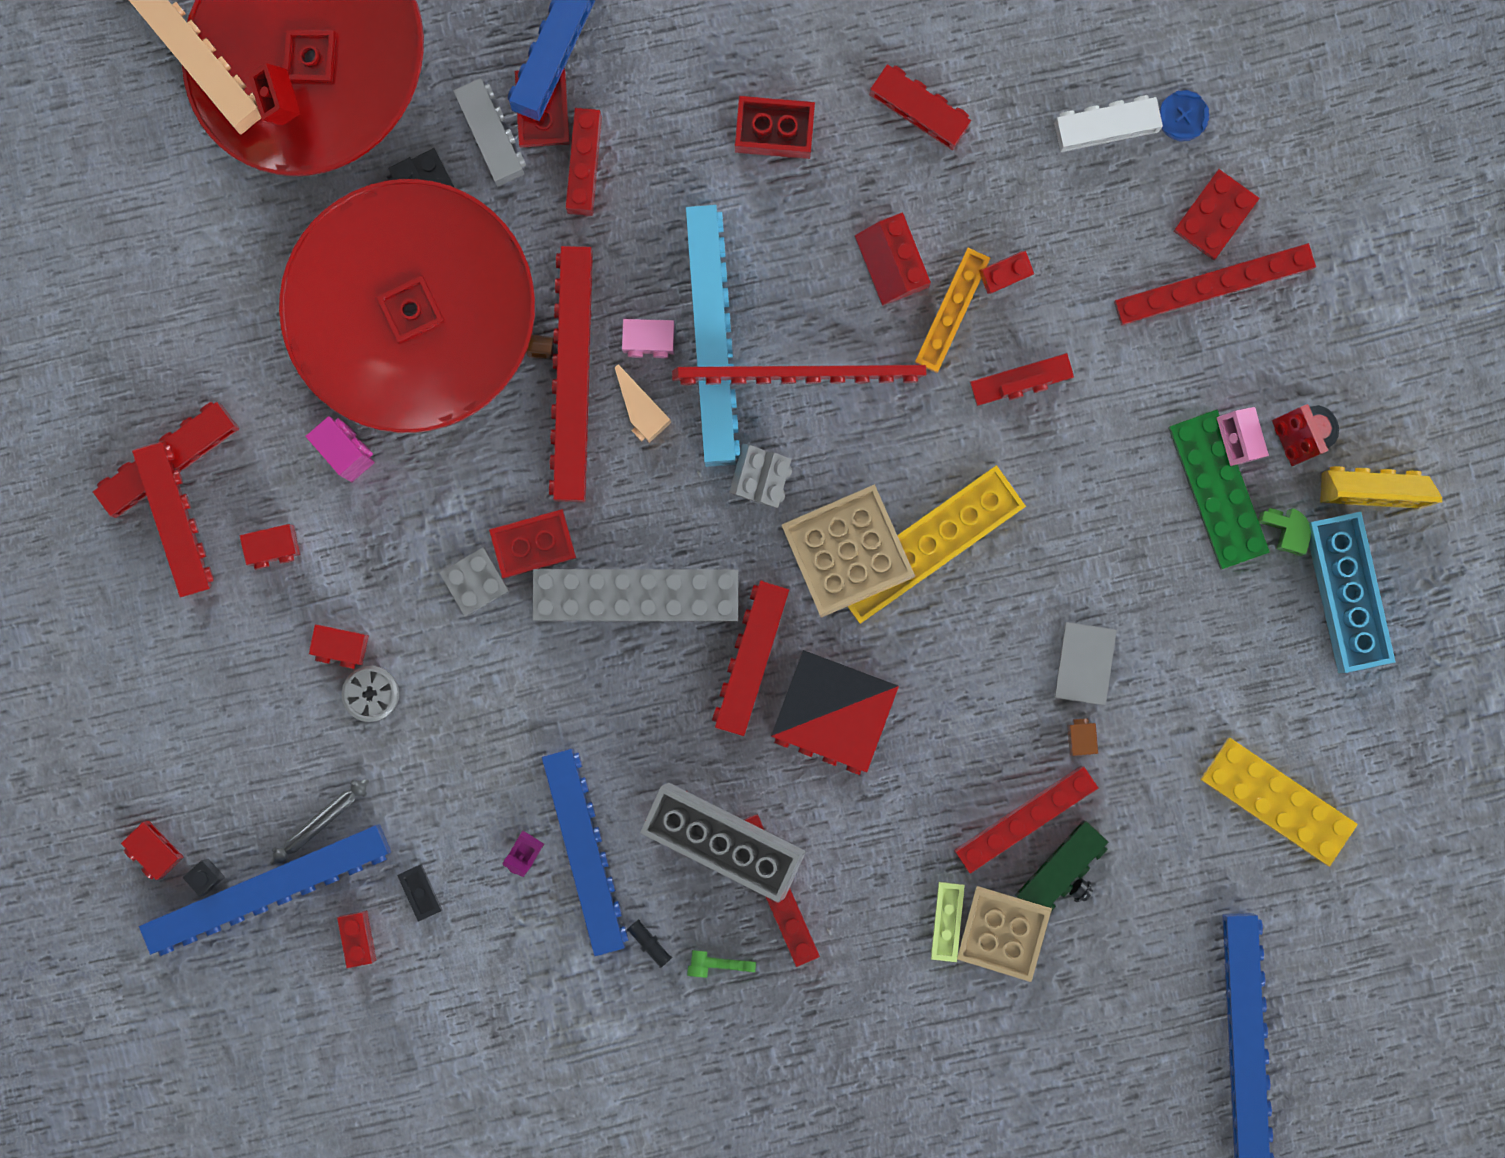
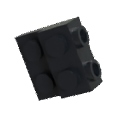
[386,148,455,188]

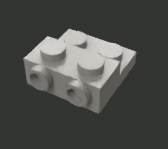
[729,444,792,508]

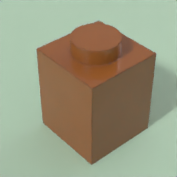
[1067,718,1098,756]

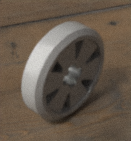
[342,666,399,722]

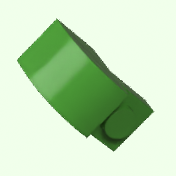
[1258,508,1311,556]

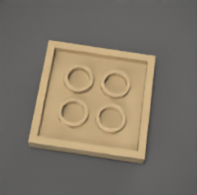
[957,886,1052,982]

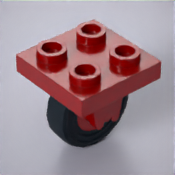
[1272,404,1339,467]

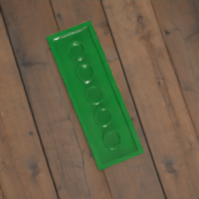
[1168,410,1270,570]

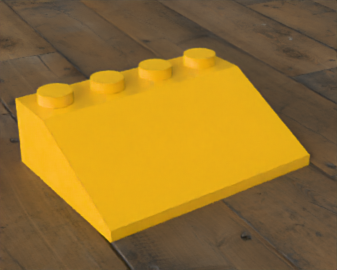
[1320,466,1442,509]

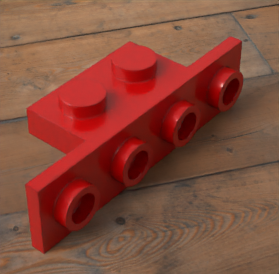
[970,353,1074,406]

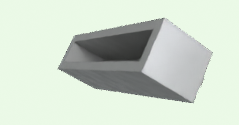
[453,78,526,187]

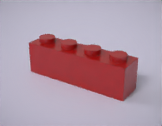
[869,64,971,151]
[566,108,602,216]

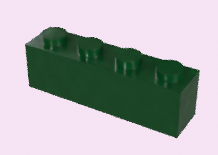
[1015,820,1109,912]

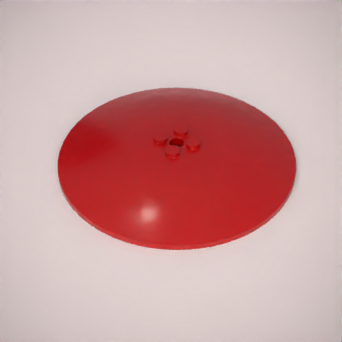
[182,0,424,176]
[279,179,535,433]

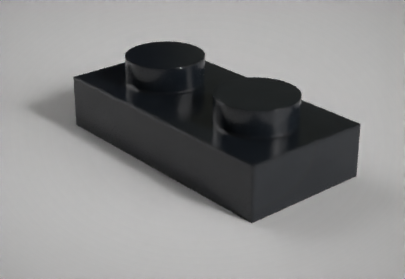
[397,864,442,922]

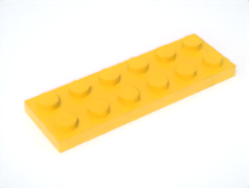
[1200,738,1358,867]

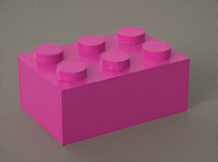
[305,416,375,482]

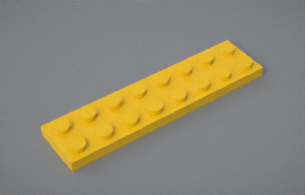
[847,465,1026,624]

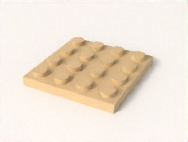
[781,484,915,618]

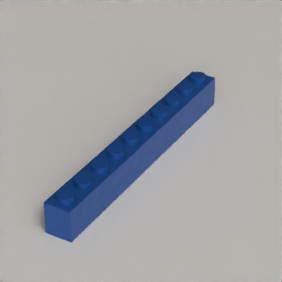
[139,824,391,956]
[1222,913,1274,1158]

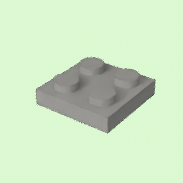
[440,547,509,617]

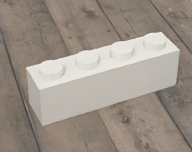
[1054,95,1163,152]

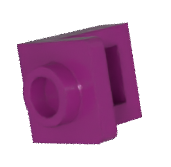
[502,831,544,877]

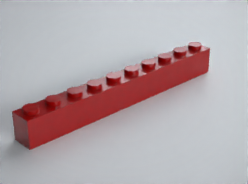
[549,246,593,502]

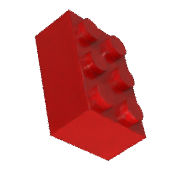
[735,96,815,159]

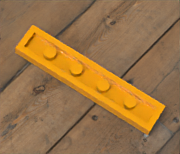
[915,248,990,373]

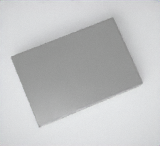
[1054,622,1117,705]

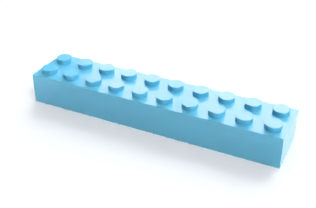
[686,205,740,467]

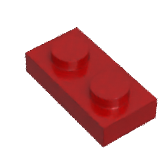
[979,251,1034,294]

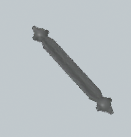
[270,779,369,865]

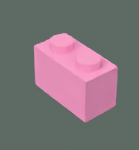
[622,319,675,358]
[1217,407,1269,466]

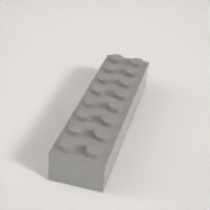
[533,569,739,622]

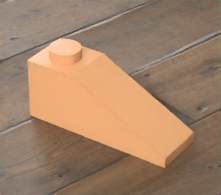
[615,364,671,443]

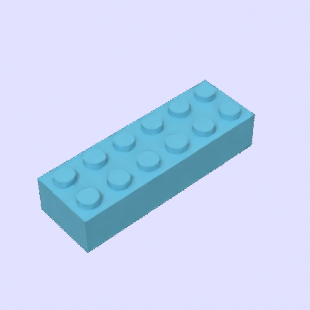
[1309,512,1396,673]

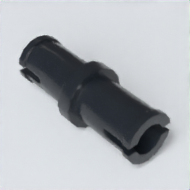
[627,919,673,968]

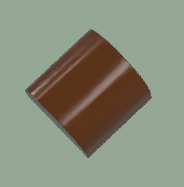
[526,334,554,360]

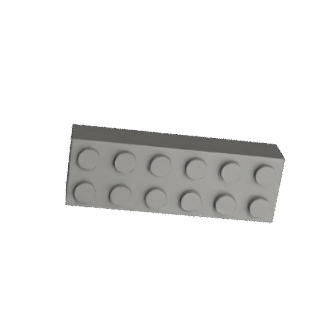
[640,783,806,903]

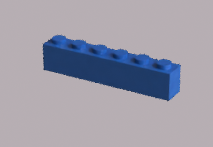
[508,0,595,121]

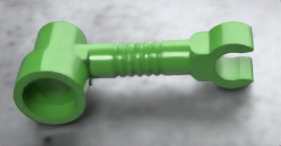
[687,950,756,978]

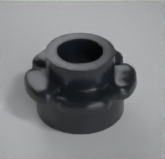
[1069,878,1093,902]

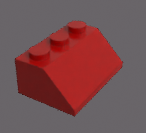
[854,212,931,306]

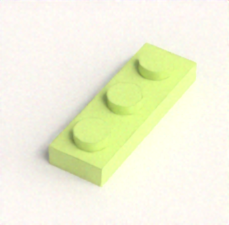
[931,882,965,962]

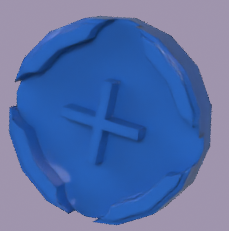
[1159,90,1209,141]

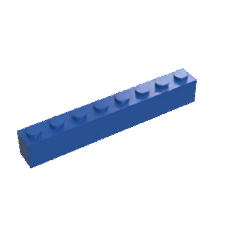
[542,749,629,956]

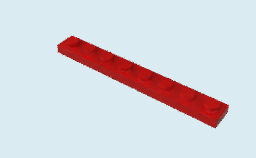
[1114,243,1316,326]

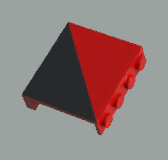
[771,650,899,775]

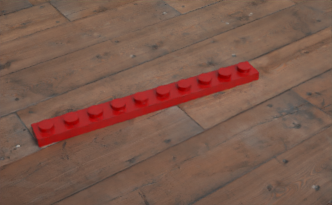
[672,365,926,385]

